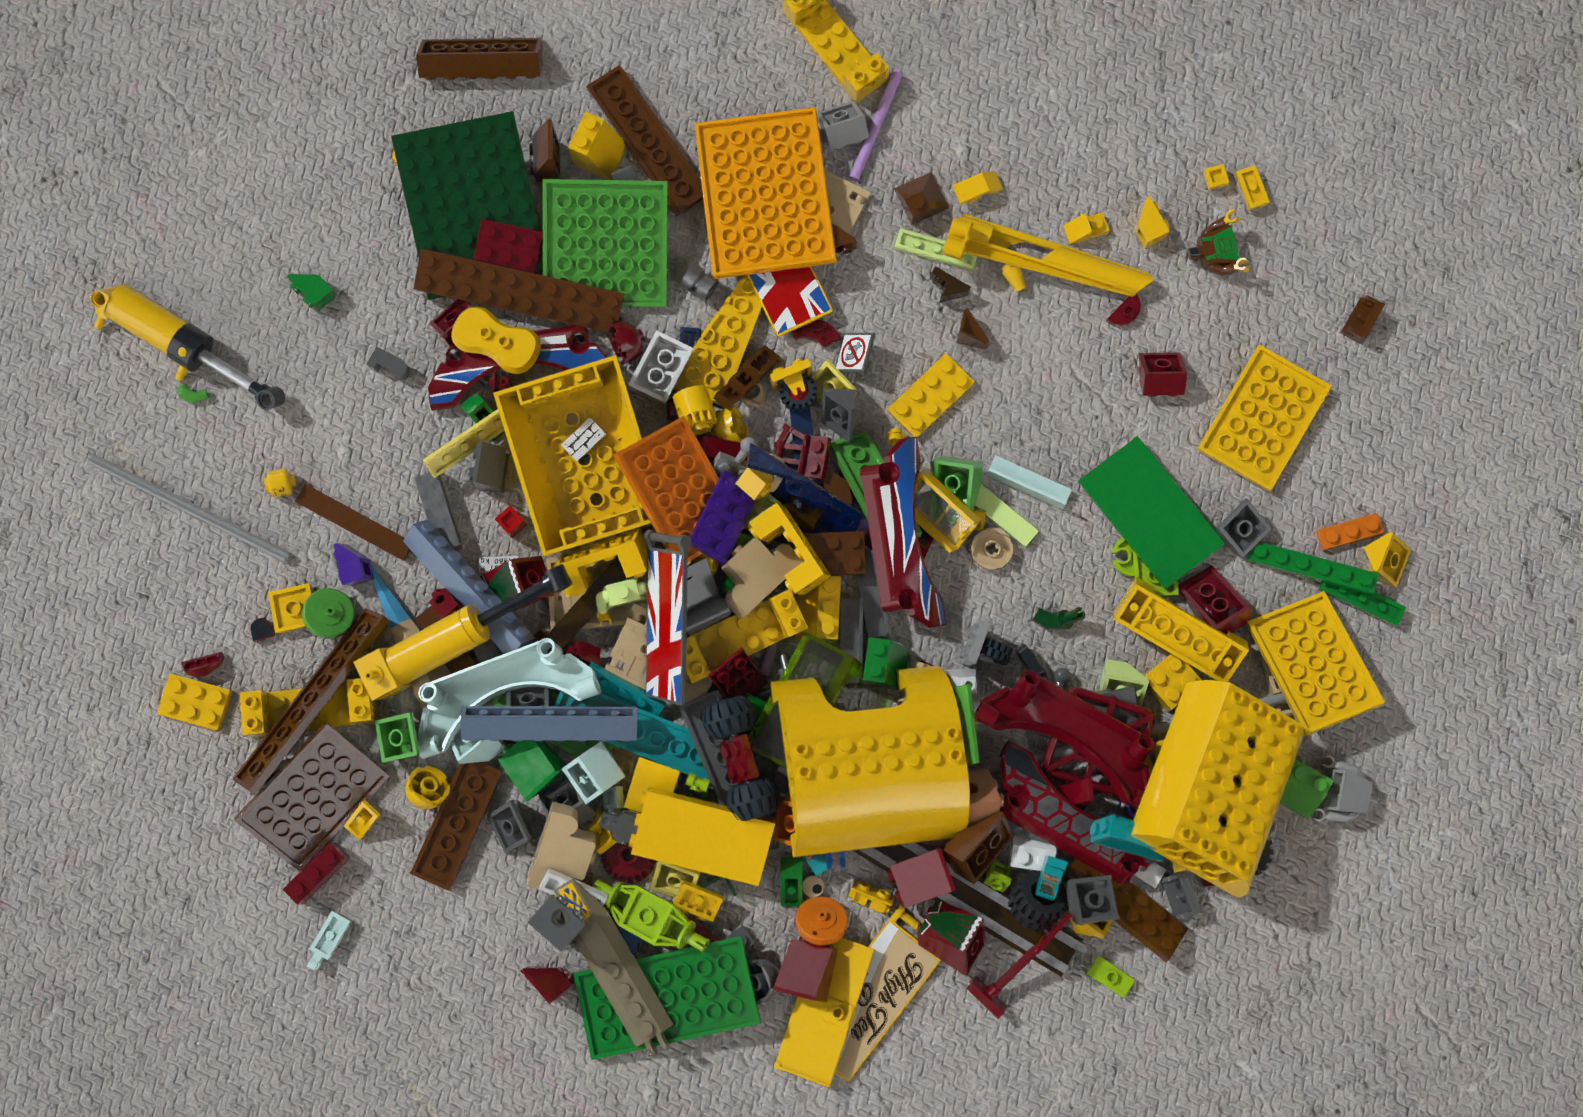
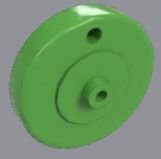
[302,588,355,639]

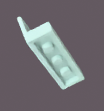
[986,455,1072,510]

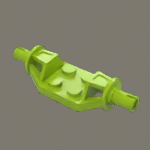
[593,879,710,952]

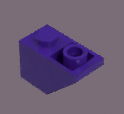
[334,543,374,586]

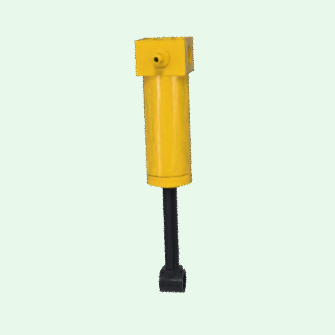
[353,564,573,701]

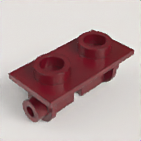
[489,371,513,395]

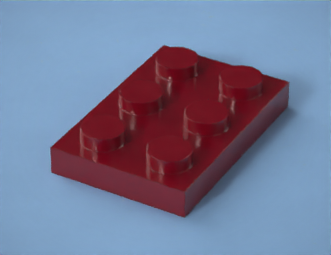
[473,219,543,273]

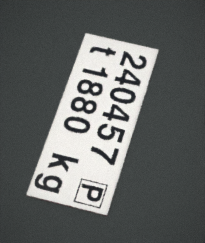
[479,556,519,573]

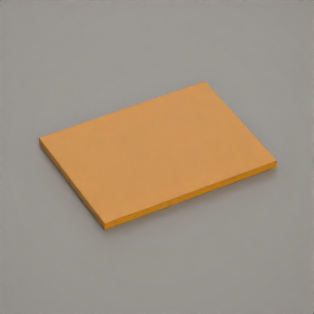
[694,107,837,279]

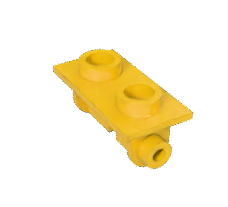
[848,879,894,914]

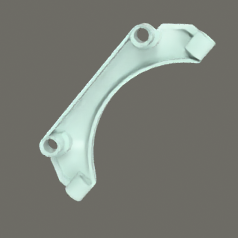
[417,638,601,759]

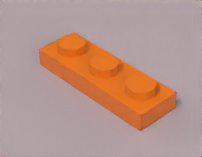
[1316,513,1384,551]

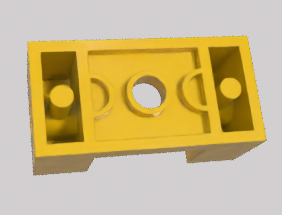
[749,503,832,596]
[554,528,648,597]

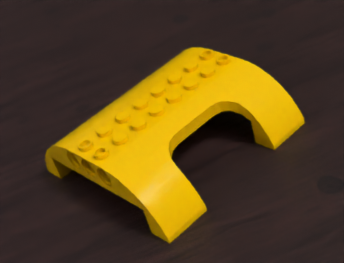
[770,666,970,857]

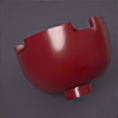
[607,322,645,365]

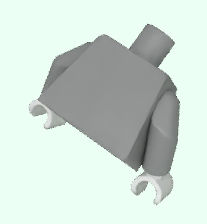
[1313,755,1378,822]

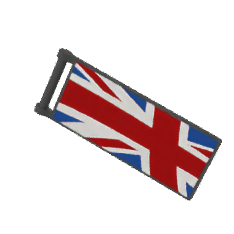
[644,530,691,705]

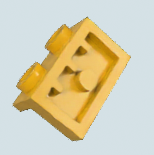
[673,880,723,922]

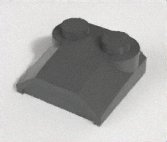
[1066,875,1120,925]

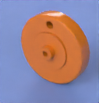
[795,896,848,945]

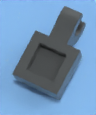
[725,925,759,961]

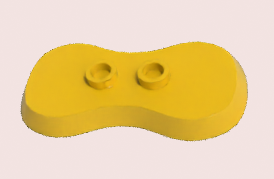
[451,306,541,374]

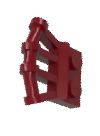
[774,423,832,482]

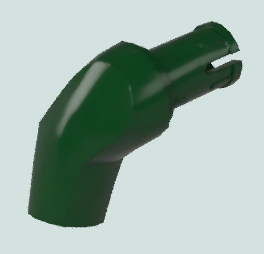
[1032,607,1085,630]

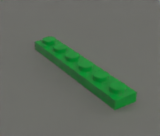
[1246,542,1379,595]

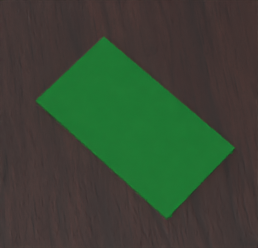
[1078,436,1225,589]

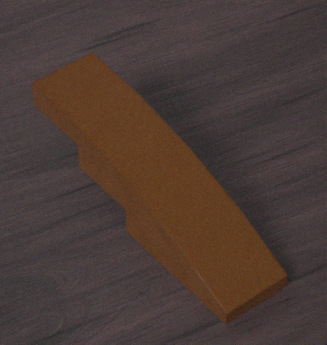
[713,345,781,411]

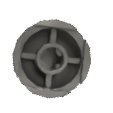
[748,959,779,1004]

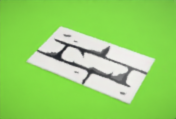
[561,418,605,461]

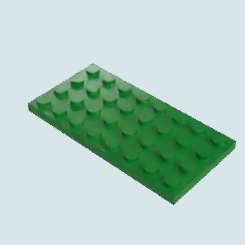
[574,936,761,1060]

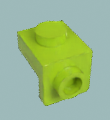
[984,860,1013,893]

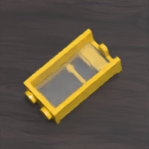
[915,468,982,553]

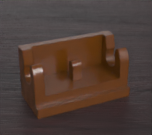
[1340,295,1385,344]

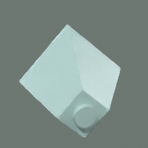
[451,728,506,764]

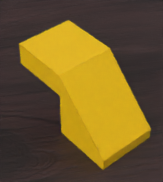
[953,171,1003,204]

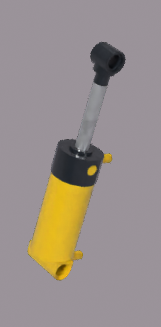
[90,284,285,410]

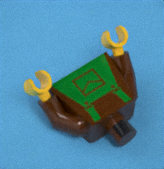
[1187,210,1249,276]

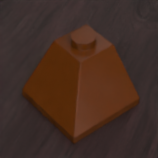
[894,172,949,225]

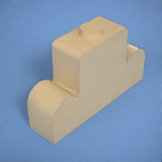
[721,538,803,619]
[527,802,596,889]

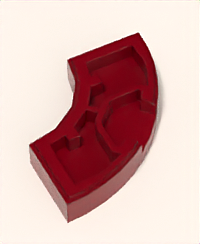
[791,319,841,349]

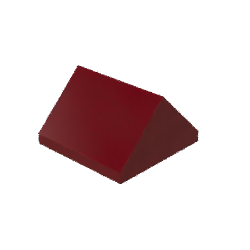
[429,299,471,345]

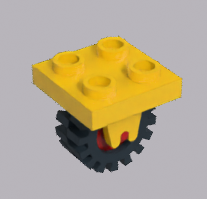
[770,358,817,412]

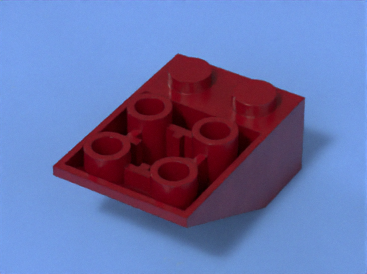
[708,648,768,699]

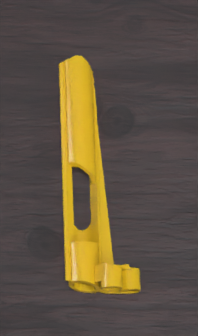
[942,213,1154,297]

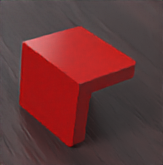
[495,505,528,538]

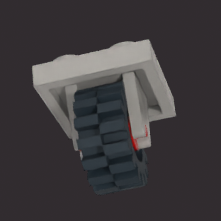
[958,621,1013,666]

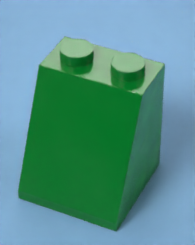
[862,637,909,690]
[498,740,567,802]

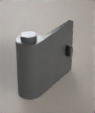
[686,557,731,638]

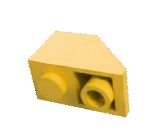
[1135,196,1170,248]

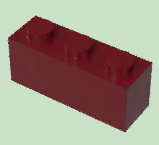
[282,843,350,905]

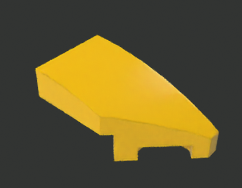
[586,807,617,854]

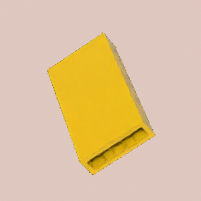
[629,786,775,886]

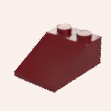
[1178,565,1251,634]

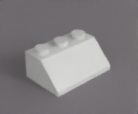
[628,330,694,404]

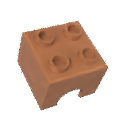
[967,770,1004,828]

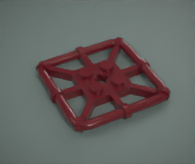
[1042,686,1156,797]

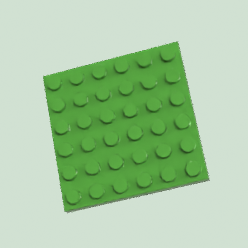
[543,179,668,307]

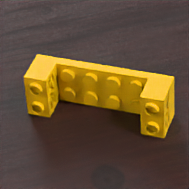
[783,0,889,104]
[1114,576,1249,682]
[686,590,808,684]
[240,678,379,738]

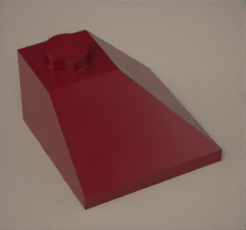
[521,966,574,1004]

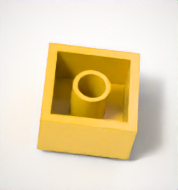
[1144,653,1201,712]

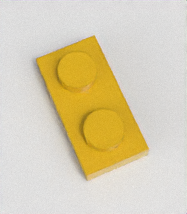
[1235,165,1270,211]

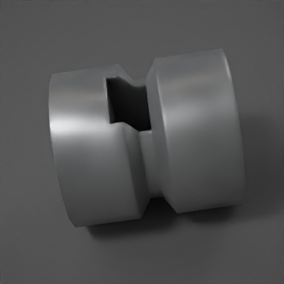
[681,264,720,302]

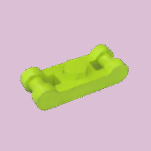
[686,772,711,799]

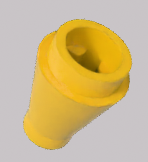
[1001,264,1027,292]

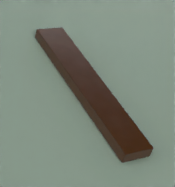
[295,484,411,561]

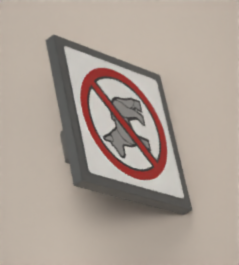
[835,333,875,373]

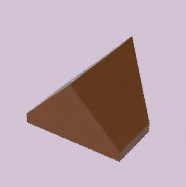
[956,308,990,350]

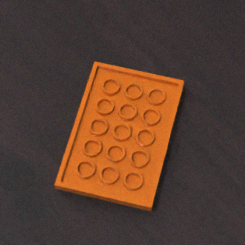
[613,416,746,562]

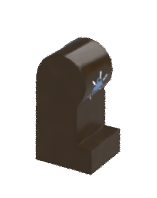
[783,496,825,533]

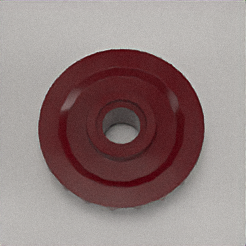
[601,842,656,883]

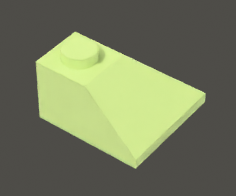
[1099,659,1149,715]

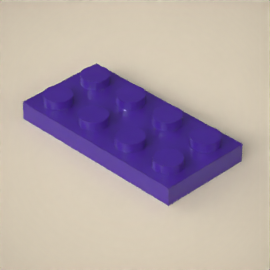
[690,470,757,565]

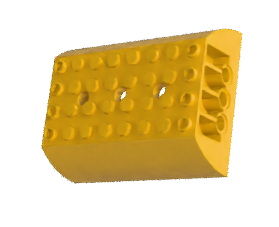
[493,355,653,557]
[1131,680,1304,898]

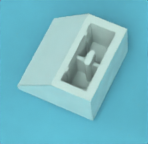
[562,741,626,804]

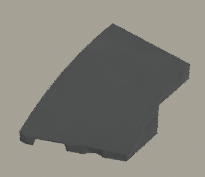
[1078,686,1140,730]

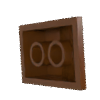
[529,119,561,182]
[943,811,1014,884]

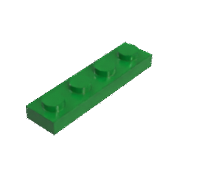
[1318,582,1406,627]

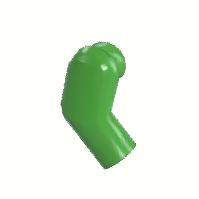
[177,384,209,404]

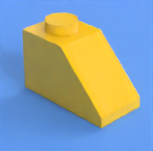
[735,462,774,500]

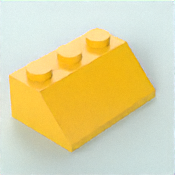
[795,576,841,642]

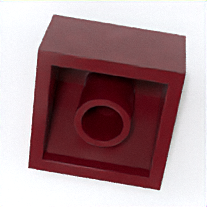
[1139,352,1187,397]

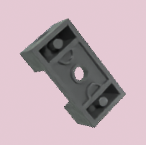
[527,894,587,952]

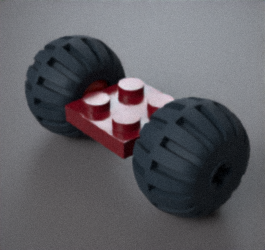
[702,696,781,821]

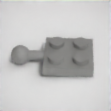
[711,437,757,479]

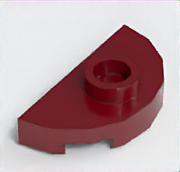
[1106,294,1141,326]
[181,652,225,677]

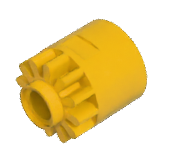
[673,385,717,435]

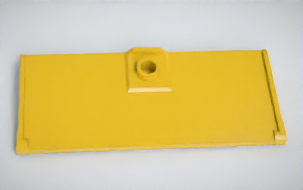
[774,938,875,1088]

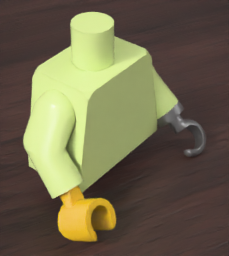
[596,578,647,626]

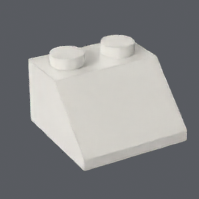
[1008,835,1056,871]

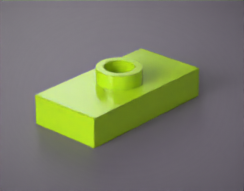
[1086,955,1135,998]

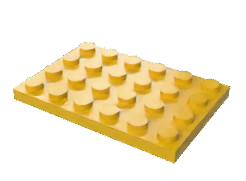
[1196,344,1332,492]
[1246,591,1385,736]

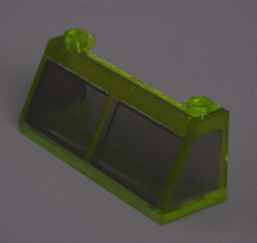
[748,632,863,770]

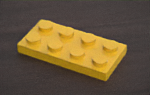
[887,353,975,438]

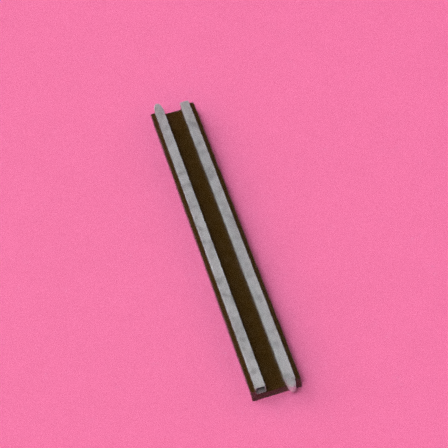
[772,760,1087,977]

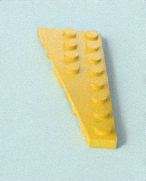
[674,275,762,407]

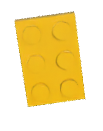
[157,673,232,731]

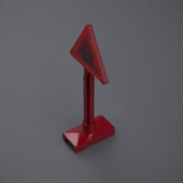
[966,912,1073,1019]

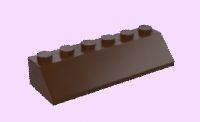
[416,38,543,80]

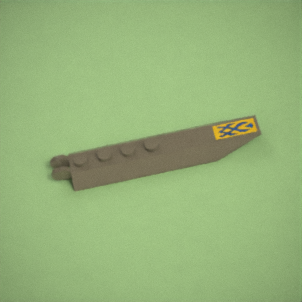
[554,879,673,1057]

